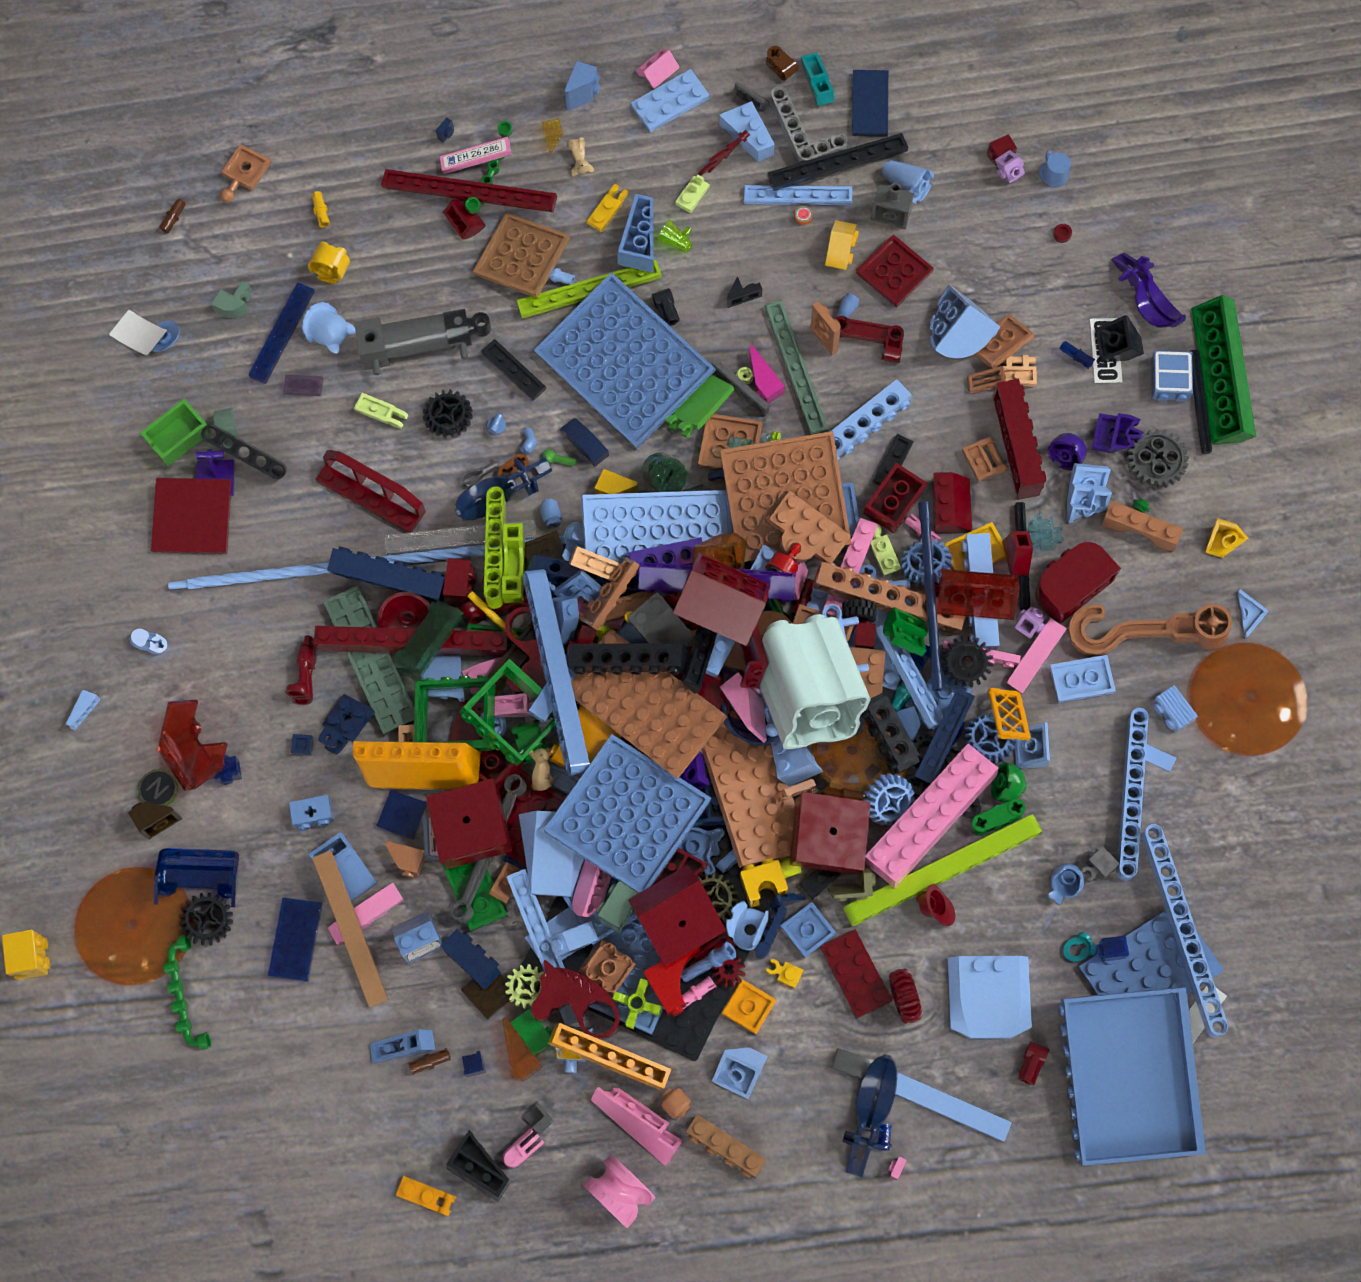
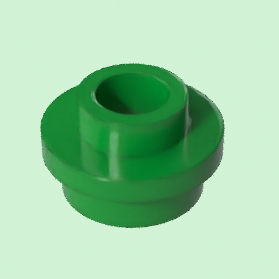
[1132,498,1150,513]

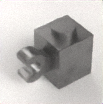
[1081,847,1120,883]

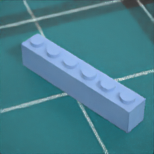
[961,533,1000,650]

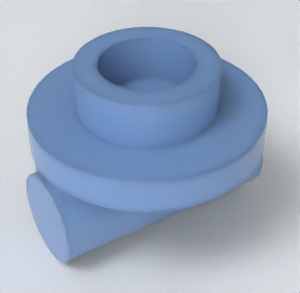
[487,413,506,435]

